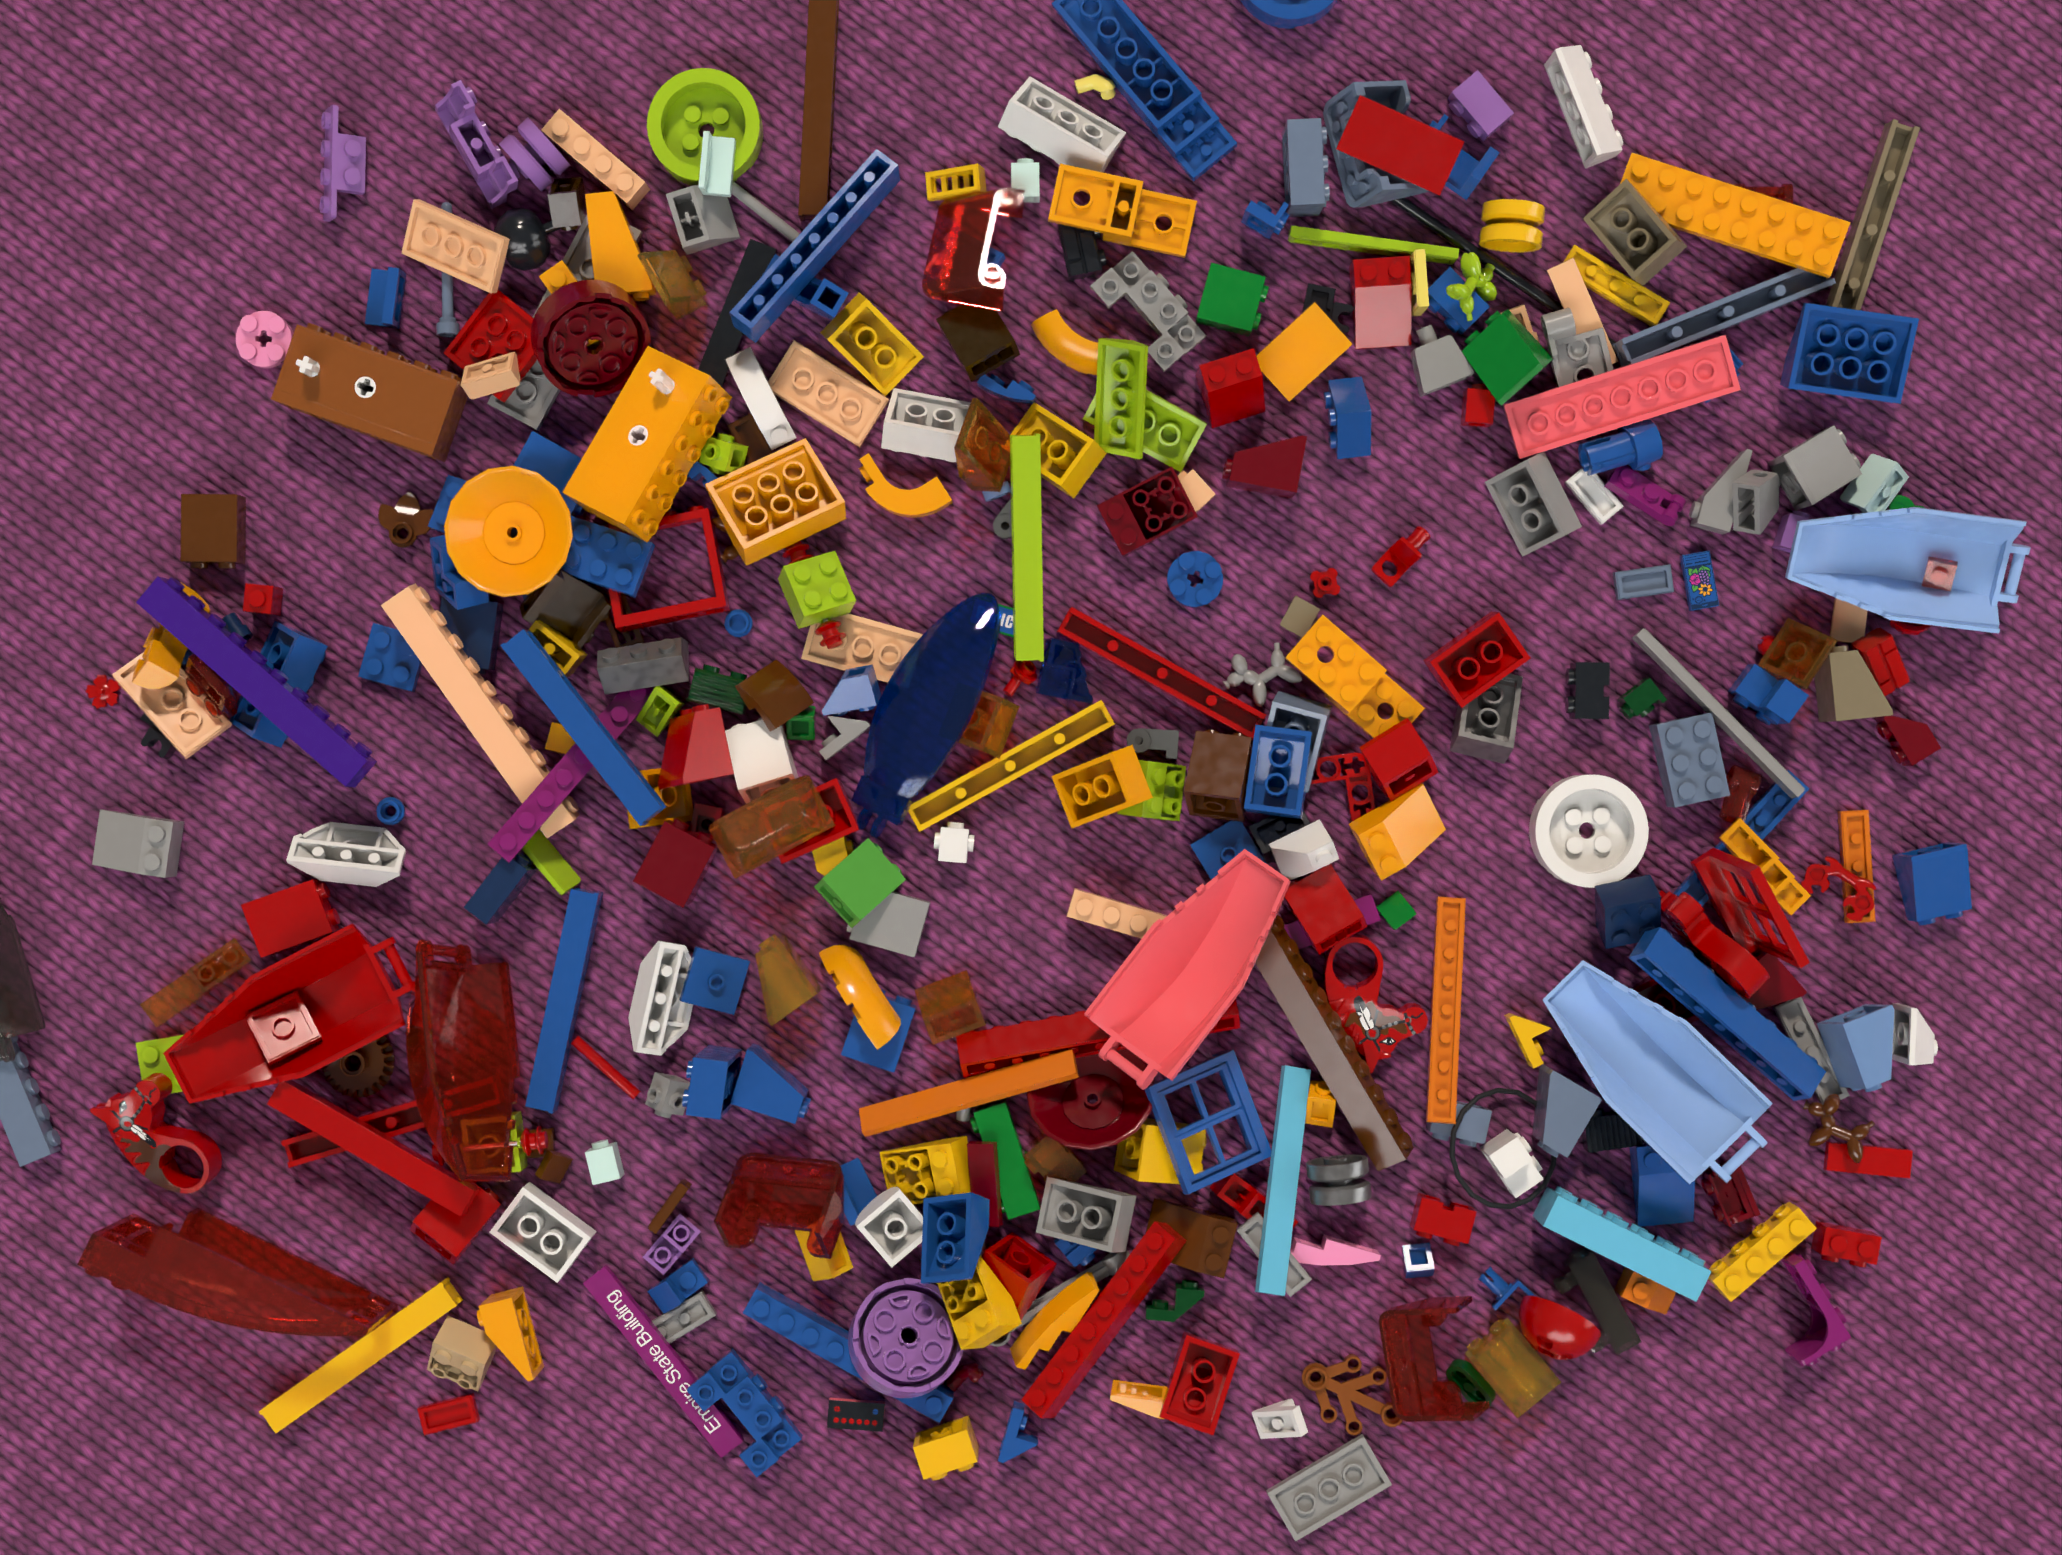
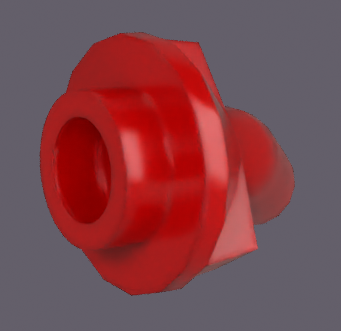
[1003,661,1037,697]

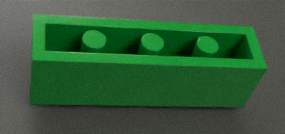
[970,1099,1041,1220]

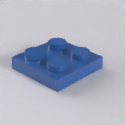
[358,623,422,692]

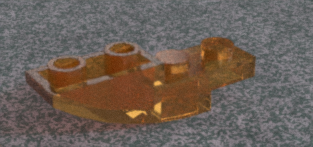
[140,938,252,1028]

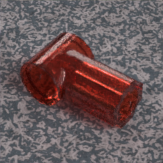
[1719,765,1762,824]

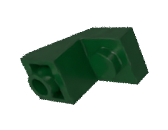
[1144,1279,1205,1322]

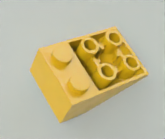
[879,1136,970,1204]
[937,1256,1022,1350]

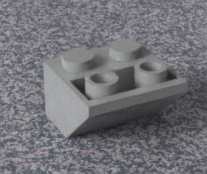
[666,185,740,255]

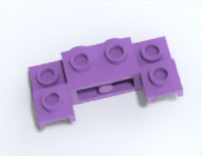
[435,80,520,209]

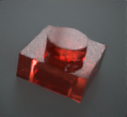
[1922,556,1958,591]

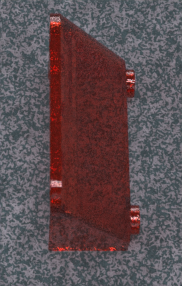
[922,187,1025,311]

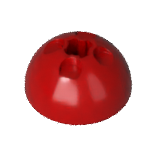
[1519,1296,1601,1360]

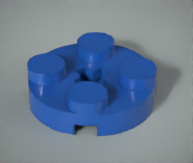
[1167,551,1223,608]

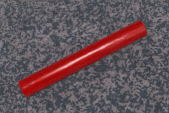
[571,1035,641,1100]

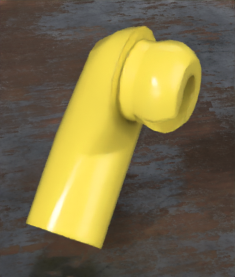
[1074,74,1116,100]

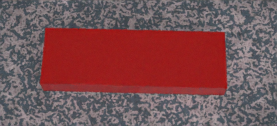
[1823,1141,1913,1179]

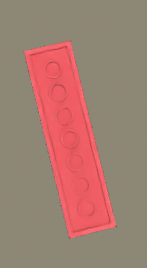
[1503,335,1741,459]

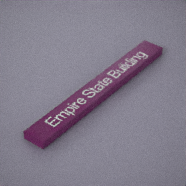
[583,1264,744,1458]

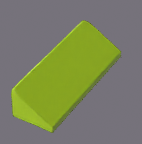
[522,829,581,895]

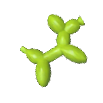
[1446,252,1497,321]

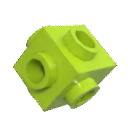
[699,432,749,475]

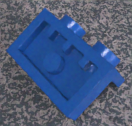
[1241,200,1290,240]

